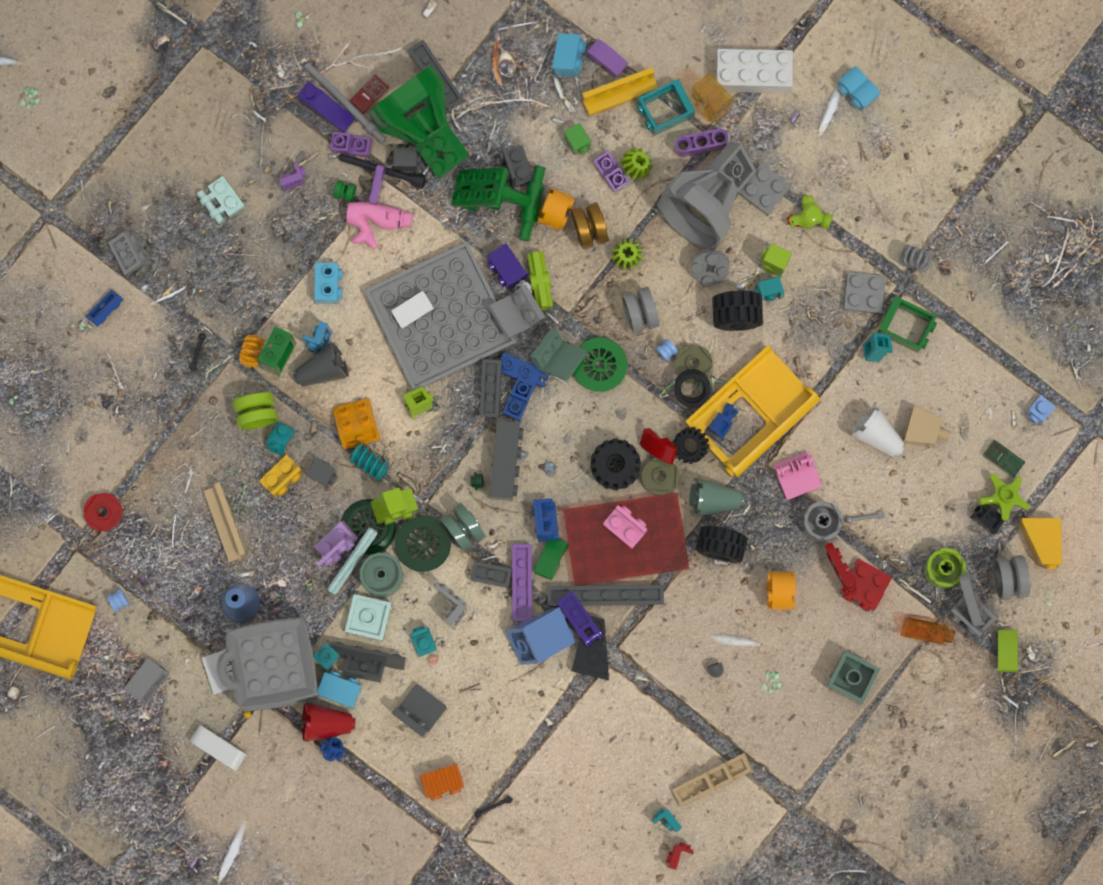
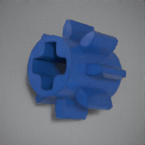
[320,738,346,762]

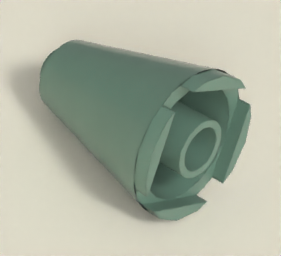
[689,478,744,516]

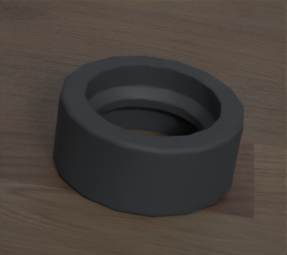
[674,369,711,408]

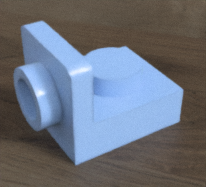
[1026,395,1056,425]

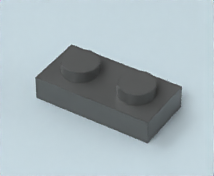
[470,561,512,588]

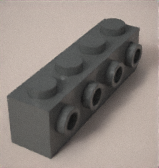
[489,420,524,501]

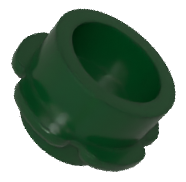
[470,472,484,491]

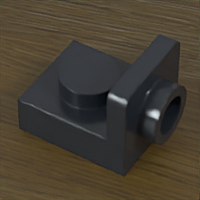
[970,504,1005,535]

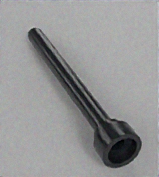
[339,154,427,189]

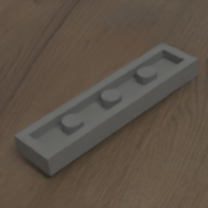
[408,40,464,112]

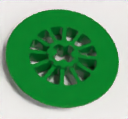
[574,337,628,392]

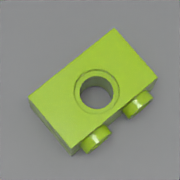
[759,243,792,278]

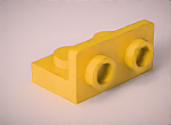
[259,454,303,498]

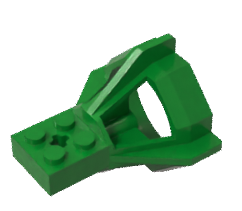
[369,66,470,179]

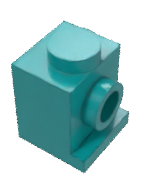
[754,276,785,302]
[863,333,893,363]

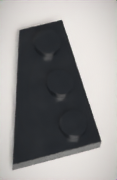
[571,615,609,681]

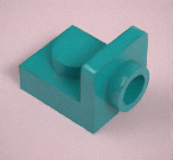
[410,626,437,657]
[313,643,340,672]
[652,809,682,832]

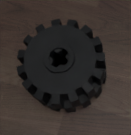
[712,290,763,331]
[590,438,641,490]

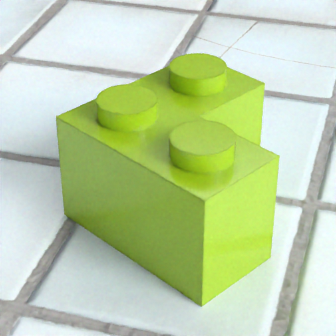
[371,488,418,525]

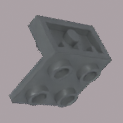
[498,143,533,188]
[392,684,447,738]

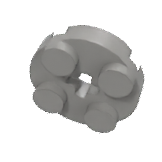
[691,249,729,286]

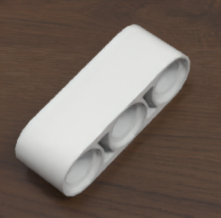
[189,725,247,771]

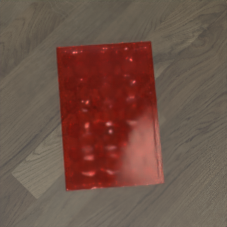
[563,493,689,586]

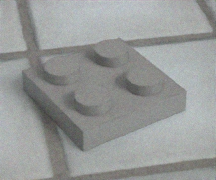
[738,163,791,216]
[843,272,886,315]

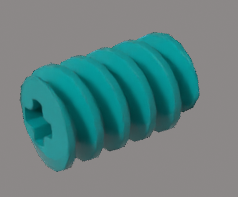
[349,442,392,482]

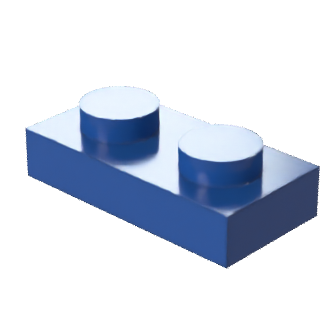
[86,289,124,327]

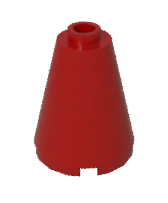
[302,703,356,742]

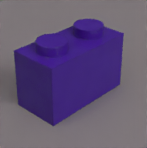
[486,243,527,290]

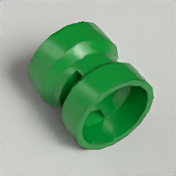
[333,180,356,203]

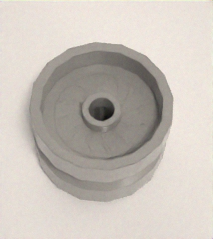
[622,286,660,334]
[993,555,1030,600]

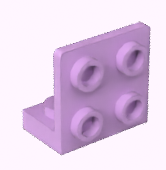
[314,521,358,567]

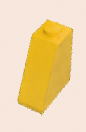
[1019,518,1062,570]

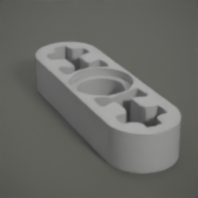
[960,572,985,627]

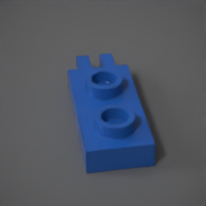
[500,353,549,388]

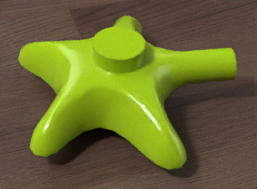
[978,473,1030,521]

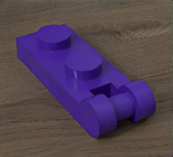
[556,591,603,647]

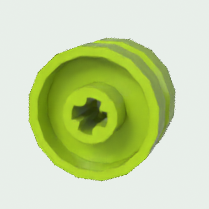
[232,392,279,430]

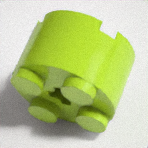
[924,548,966,589]

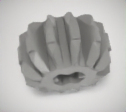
[899,245,932,272]

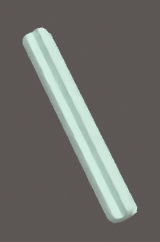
[328,527,378,594]

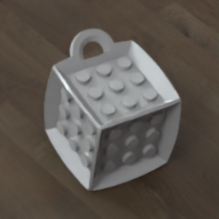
[217,617,320,713]

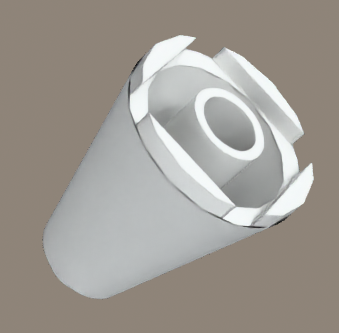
[851,406,905,457]

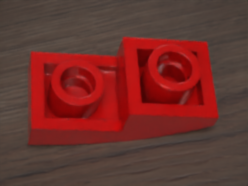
[639,428,677,464]

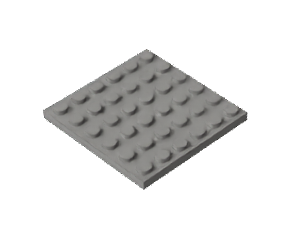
[364,242,517,390]

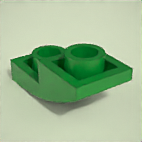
[534,539,569,580]

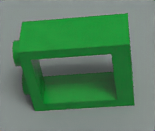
[877,296,937,353]
[257,326,297,377]

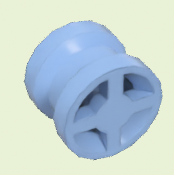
[655,338,678,362]
[107,588,130,613]

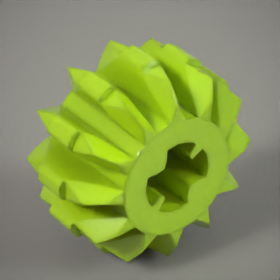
[620,147,653,180]
[612,238,644,270]

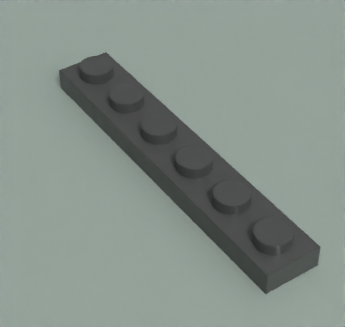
[547,585,664,607]

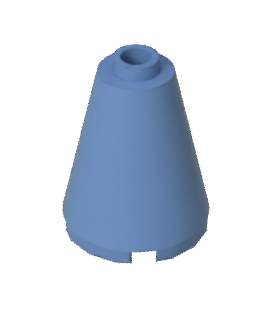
[221,583,260,622]

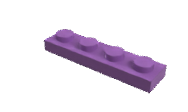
[512,544,532,622]

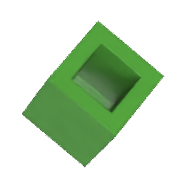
[564,123,591,155]

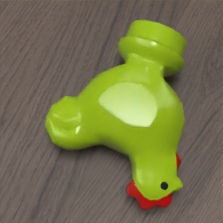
[787,195,833,230]

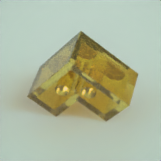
[691,72,734,125]

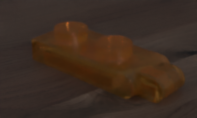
[900,616,956,644]

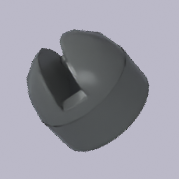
[707,662,724,678]

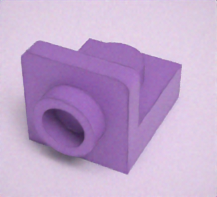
[279,162,306,191]

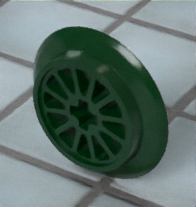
[341,499,396,555]
[395,516,451,572]

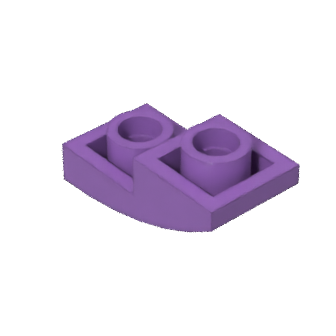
[586,39,628,78]
[330,132,373,158]
[592,150,630,192]

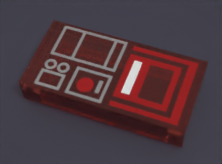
[349,74,389,115]

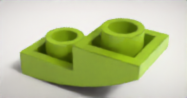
[998,630,1018,672]

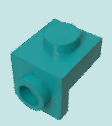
[266,422,295,456]

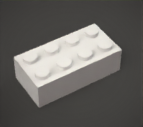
[716,49,793,93]

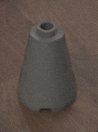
[293,343,349,387]

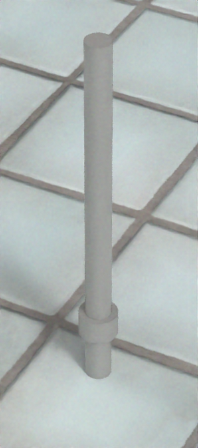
[304,62,387,144]

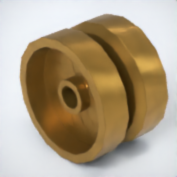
[571,202,609,249]

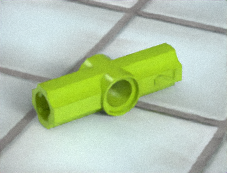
[527,251,553,310]

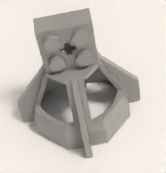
[657,142,756,251]

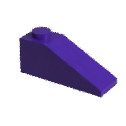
[297,81,355,133]

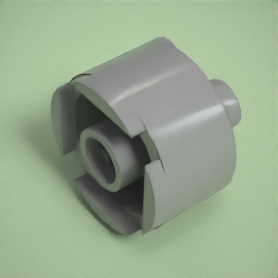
[802,501,843,543]

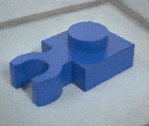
[709,403,738,439]

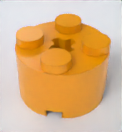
[537,187,575,231]
[766,571,796,610]

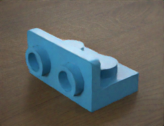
[302,321,333,353]

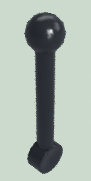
[189,333,206,371]
[474,796,512,818]

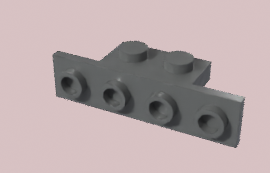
[329,641,406,683]

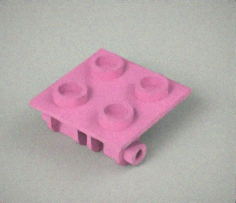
[773,451,823,500]

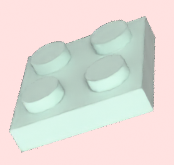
[345,594,392,641]

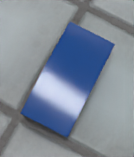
[502,377,536,422]

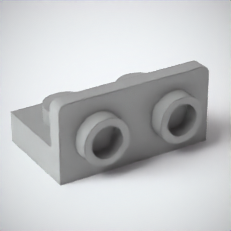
[108,231,151,275]

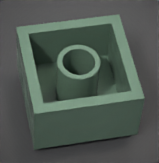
[826,651,880,705]

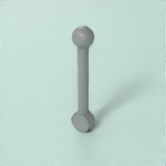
[845,511,885,524]

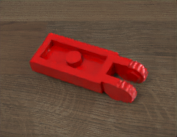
[825,542,857,594]

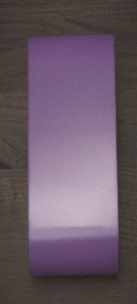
[674,129,728,157]

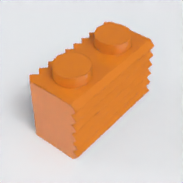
[420,764,464,801]

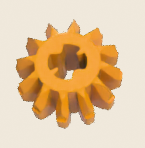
[239,334,264,368]

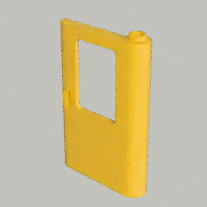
[685,345,821,478]
[0,575,96,680]

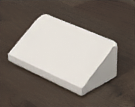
[391,291,434,329]

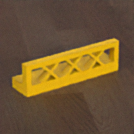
[582,67,658,116]

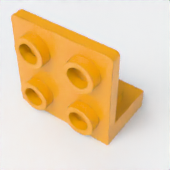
[333,398,381,450]

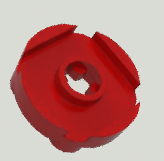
[83,493,123,532]

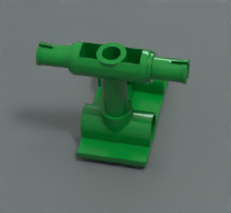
[451,165,546,241]

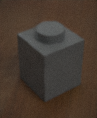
[394,148,421,171]
[306,458,338,489]

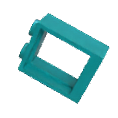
[636,79,696,136]

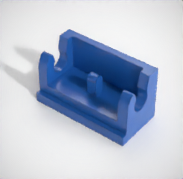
[533,498,559,542]

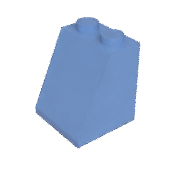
[505,607,575,665]

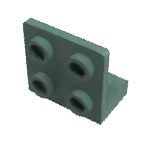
[530,328,587,381]

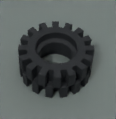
[672,427,709,464]

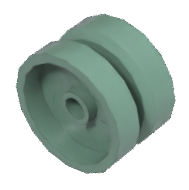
[439,503,486,553]
[360,553,404,598]

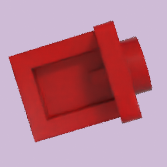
[665,842,694,870]

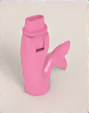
[346,202,413,249]

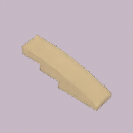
[672,753,753,807]

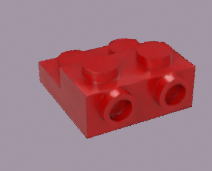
[839,558,892,612]

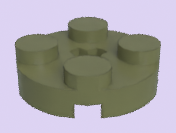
[674,345,713,384]
[641,458,680,496]

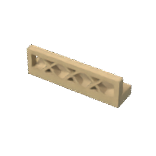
[204,482,248,563]

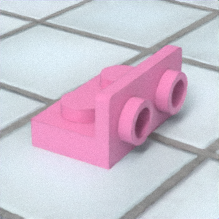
[602,505,647,549]

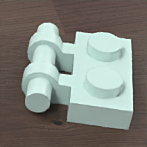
[197,176,245,224]

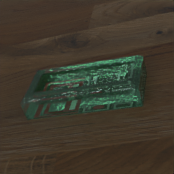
[982,439,1025,478]

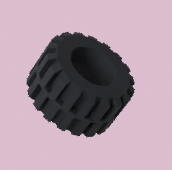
[695,525,748,563]

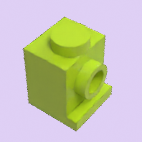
[403,386,434,420]

